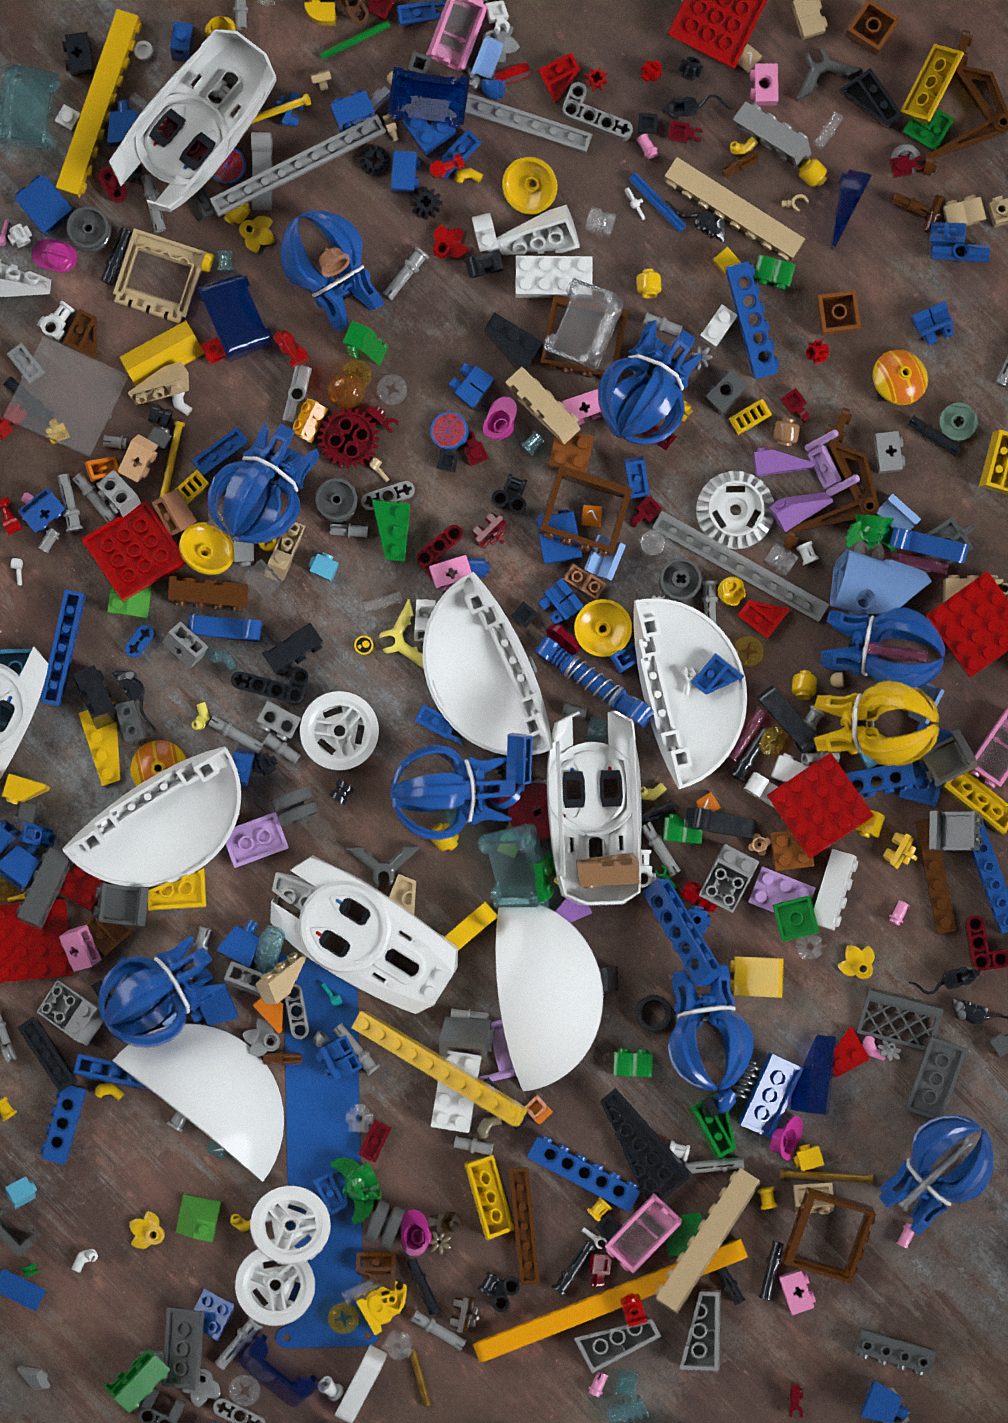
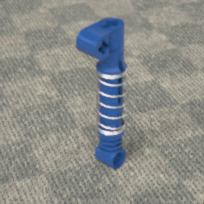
[534,636,654,728]

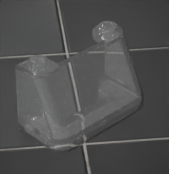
[544,278,623,371]

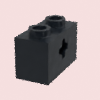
[62,32,95,77]

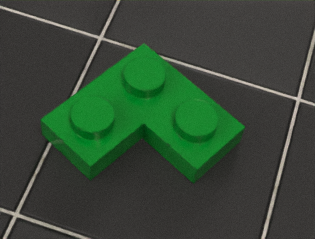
[902,109,954,151]
[534,854,556,902]

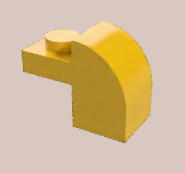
[304,0,336,26]

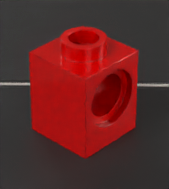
[201,337,227,365]

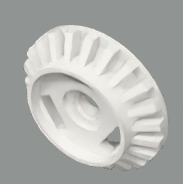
[696,471,774,549]
[300,691,379,770]
[250,1186,330,1265]
[235,1249,315,1326]

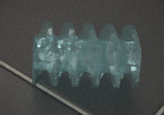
[253,925,285,968]
[606,1394,649,1423]

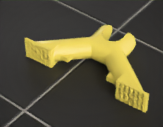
[379,599,424,669]

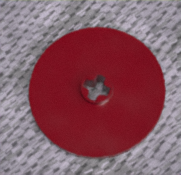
[508,783,566,841]

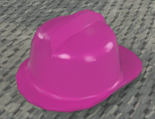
[32,239,77,273]
[483,397,517,440]
[769,1116,803,1160]
[401,1209,432,1256]

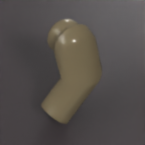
[477,1116,502,1139]

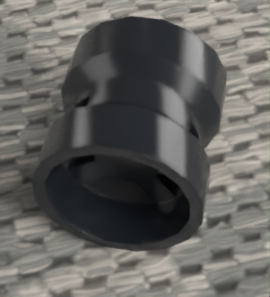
[148,403,173,428]
[329,779,355,805]

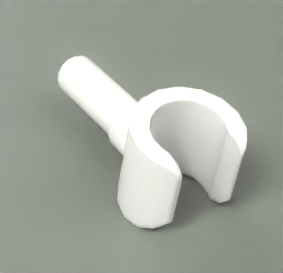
[11,558,23,585]
[682,667,696,695]
[582,1227,607,1249]

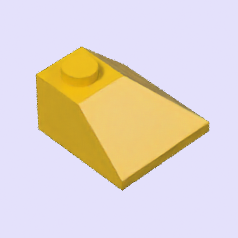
[2,774,50,805]

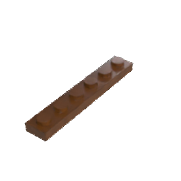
[915,818,956,934]
[509,1167,540,1286]

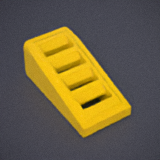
[729,399,772,435]
[176,470,210,505]

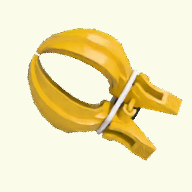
[814,681,939,766]

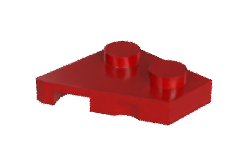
[826,1027,869,1078]

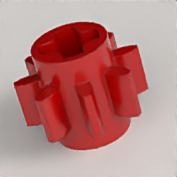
[640,59,663,83]
[585,67,608,92]
[806,340,829,364]

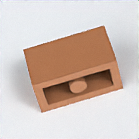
[152,488,197,536]

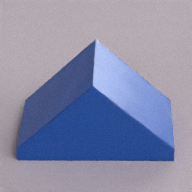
[609,642,637,674]

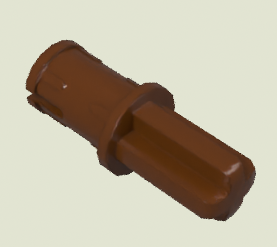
[721,152,759,179]
[891,192,929,218]
[922,195,946,233]
[263,1051,302,1066]

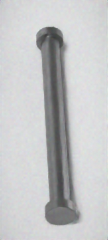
[898,1137,973,1211]

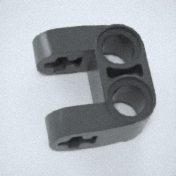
[138,1387,186,1423]

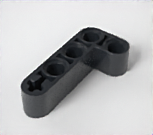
[231,668,310,705]
[757,685,817,754]
[684,808,756,839]

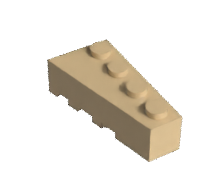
[505,367,581,444]

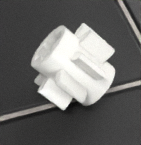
[7,224,32,248]

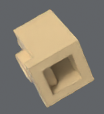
[988,196,1008,228]

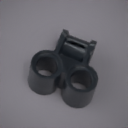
[465,250,504,278]
[491,474,528,515]
[477,1271,520,1312]

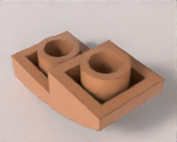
[563,563,606,600]

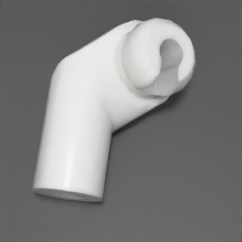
[72,1249,98,1272]

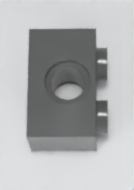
[705,369,748,415]

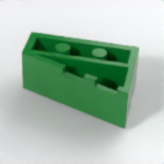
[343,321,389,366]
[372,499,410,561]
[687,1089,736,1158]
[103,1349,171,1413]

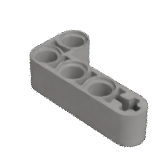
[562,82,633,142]
[251,132,273,210]

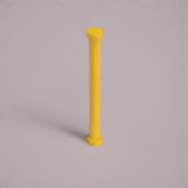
[251,94,311,124]
[155,421,185,511]

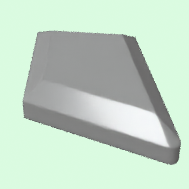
[17,1365,50,1391]

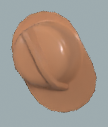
[319,248,350,277]

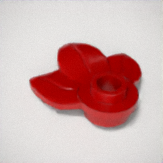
[433,224,468,259]

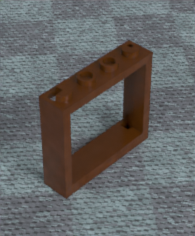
[540,295,629,380]
[538,465,633,557]
[782,1187,876,1283]

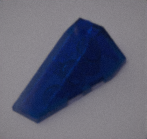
[830,169,872,250]
[790,1035,836,1115]

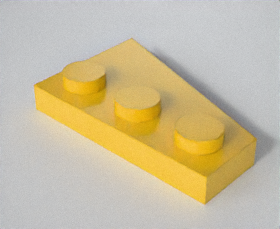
[148,868,206,911]

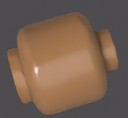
[773,417,800,446]

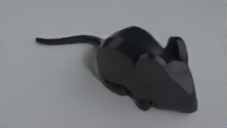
[661,94,733,120]
[666,200,726,243]
[112,670,156,731]
[909,967,981,995]
[952,998,1008,1025]

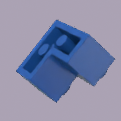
[330,90,375,133]
[403,110,456,156]

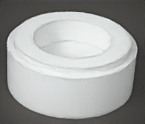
[134,41,153,61]

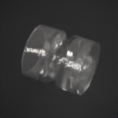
[584,206,617,238]
[639,530,665,558]
[763,542,798,577]

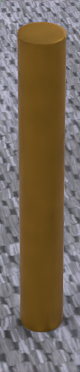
[408,1348,431,1407]

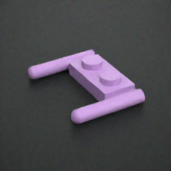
[805,430,860,497]
[478,1020,517,1081]

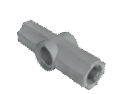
[283,365,312,424]

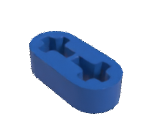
[125,625,155,658]

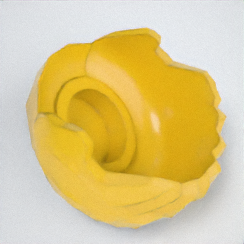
[205,16,235,38]
[717,577,746,606]

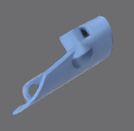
[830,549,932,616]

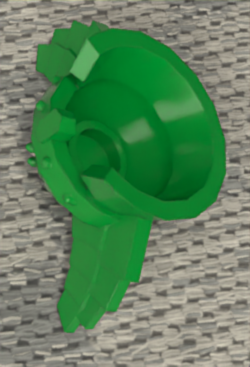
[845,514,897,553]
[331,1157,382,1225]

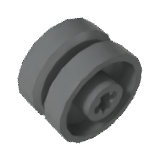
[67,206,111,253]
[315,478,358,523]
[658,558,702,602]
[271,786,320,827]
[364,1200,405,1250]

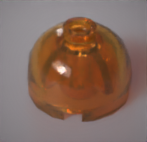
[327,370,366,409]

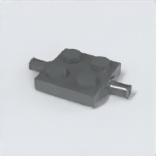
[918,517,977,570]

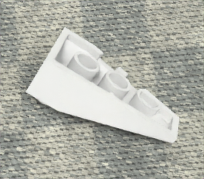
[496,205,580,255]
[0,259,51,297]
[272,872,352,914]

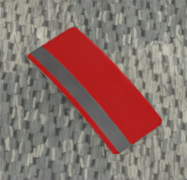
[494,62,532,85]

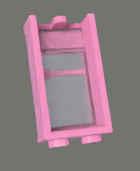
[426,0,488,72]
[969,709,1008,788]
[605,1193,682,1273]

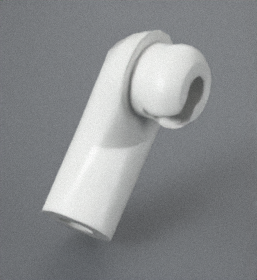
[172,392,193,416]

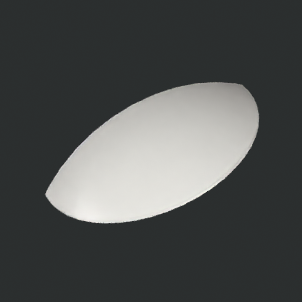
[423,572,553,755]
[634,599,747,789]
[62,746,241,887]
[496,899,603,1091]
[112,1024,284,1182]

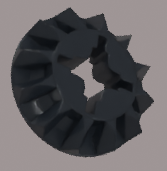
[359,145,390,176]

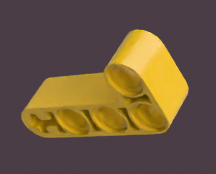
[445,901,498,950]

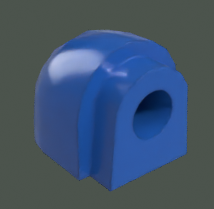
[481,79,506,100]
[713,1088,737,1113]

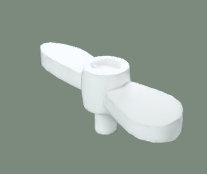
[625,188,645,220]

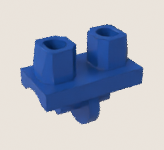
[272,91,305,127]
[930,222,966,243]
[19,822,56,848]

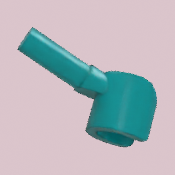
[321,983,343,1006]

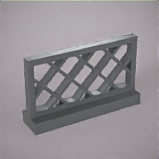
[856,987,944,1050]

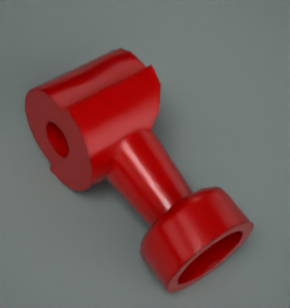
[430,153,465,179]
[0,497,23,535]

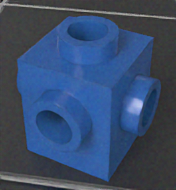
[687,906,711,934]

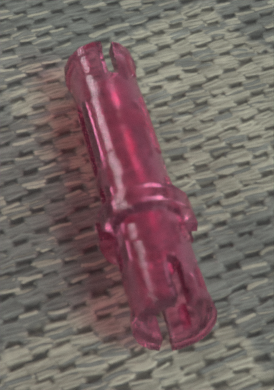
[891,551,949,575]
[868,642,928,664]
[728,707,768,762]

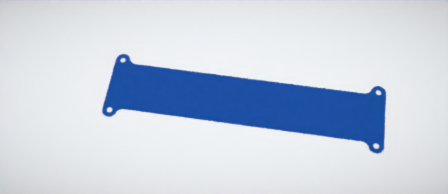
[269,953,378,1348]

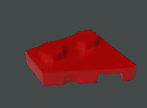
[537,52,580,103]
[273,330,310,367]
[737,600,790,639]

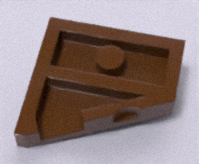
[62,309,97,360]
[81,915,133,957]

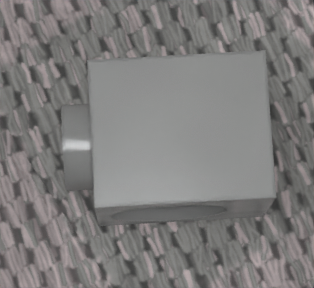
[234,541,255,567]

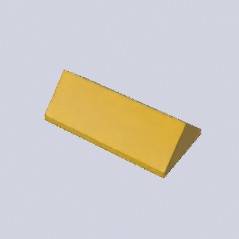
[900,44,964,126]
[120,321,205,386]
[941,772,1008,835]
[465,1155,515,1240]

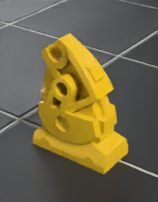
[355,1280,407,1335]

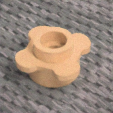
[748,833,771,856]

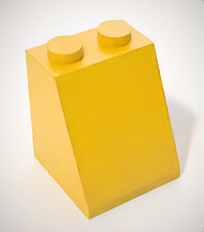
[730,956,783,998]

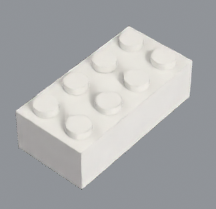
[516,256,592,299]
[431,1050,481,1133]

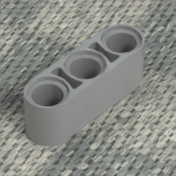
[285,983,309,1039]

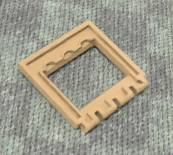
[113,228,206,324]

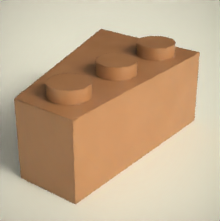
[576,853,640,889]

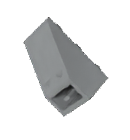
[699,844,759,913]
[37,980,106,1046]

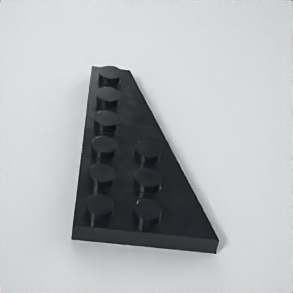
[600,1087,693,1201]

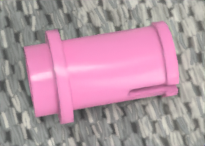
[637,134,658,159]
[889,900,910,926]
[897,1222,915,1249]
[588,1371,608,1397]

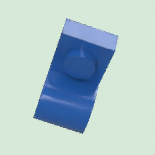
[624,455,650,499]

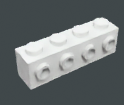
[814,849,858,931]

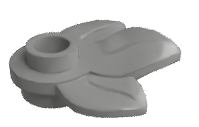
[482,26,519,63]
[243,1018,280,1056]
[182,1368,220,1407]

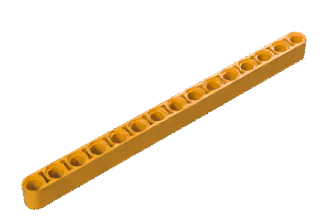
[472,1238,748,1363]

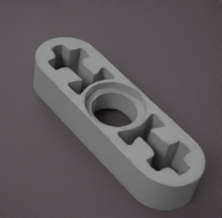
[361,481,415,511]
[213,1397,266,1423]

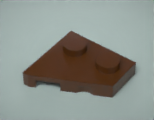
[356,1252,396,1291]

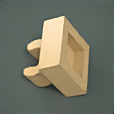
[310,69,332,91]

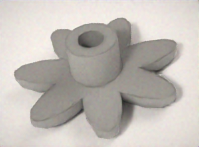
[691,346,712,370]
[878,1040,901,1061]

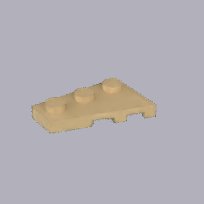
[389,874,416,940]

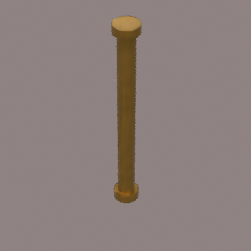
[779,1168,873,1185]

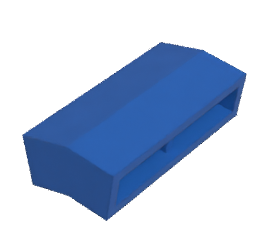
[506,733,533,785]
[0,1268,47,1311]

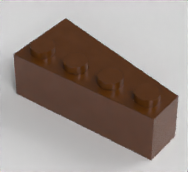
[168,576,249,612]

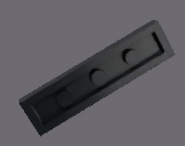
[17,1017,79,1092]

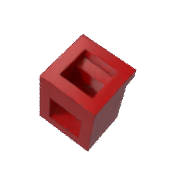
[620,1293,647,1327]

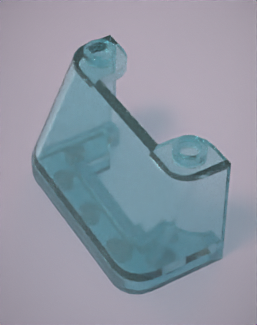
[0,63,60,150]
[478,824,543,908]

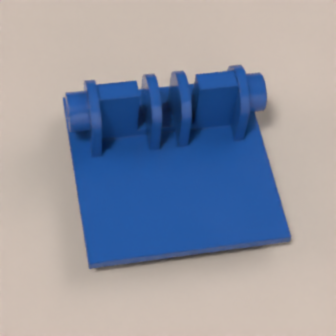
[194,1288,235,1341]

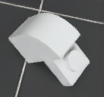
[471,213,499,253]
[414,599,436,642]

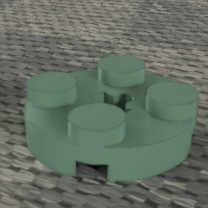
[939,403,978,441]

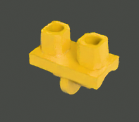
[883,832,918,869]

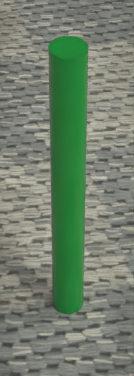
[319,20,391,60]

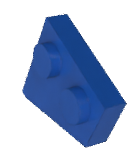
[691,653,744,695]
[312,1169,347,1216]

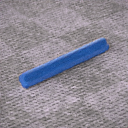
[629,173,686,232]

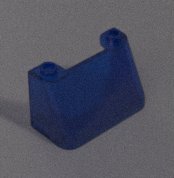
[388,67,470,128]
[198,274,273,362]
[239,1330,320,1407]

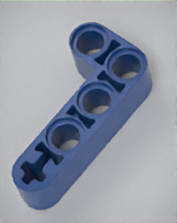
[889,527,969,564]
[187,614,263,642]

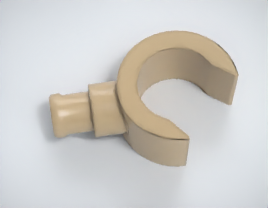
[383,113,398,141]
[782,194,809,213]

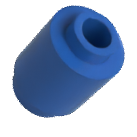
[467,558,490,577]

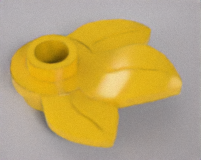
[239,216,275,253]
[838,945,875,979]
[129,1211,165,1249]

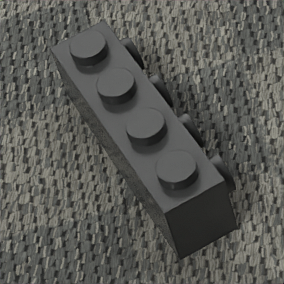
[16,847,73,930]
[853,1327,936,1376]

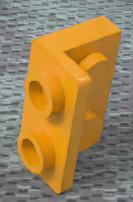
[292,398,328,443]

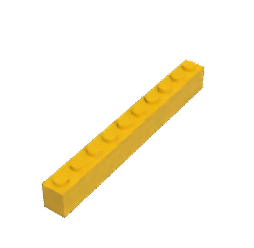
[56,9,142,198]
[351,1011,528,1126]

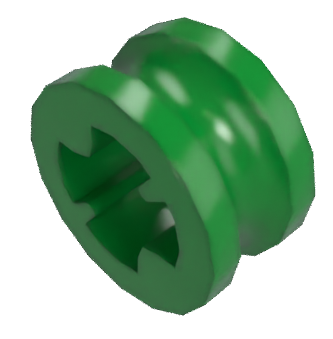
[20,1262,40,1278]

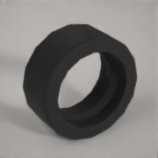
[635,995,672,1032]

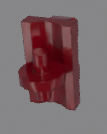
[472,512,508,549]

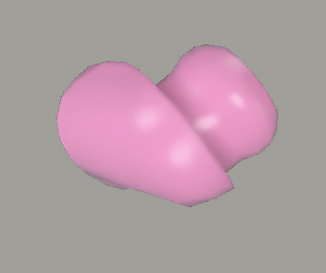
[863,1036,886,1061]

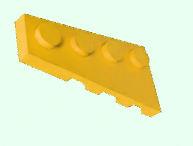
[79,701,121,786]

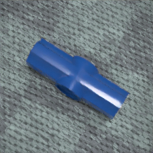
[930,242,990,263]

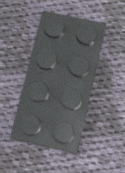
[905,1036,968,1119]
[162,1307,204,1390]

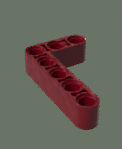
[416,525,463,594]
[964,915,1008,971]

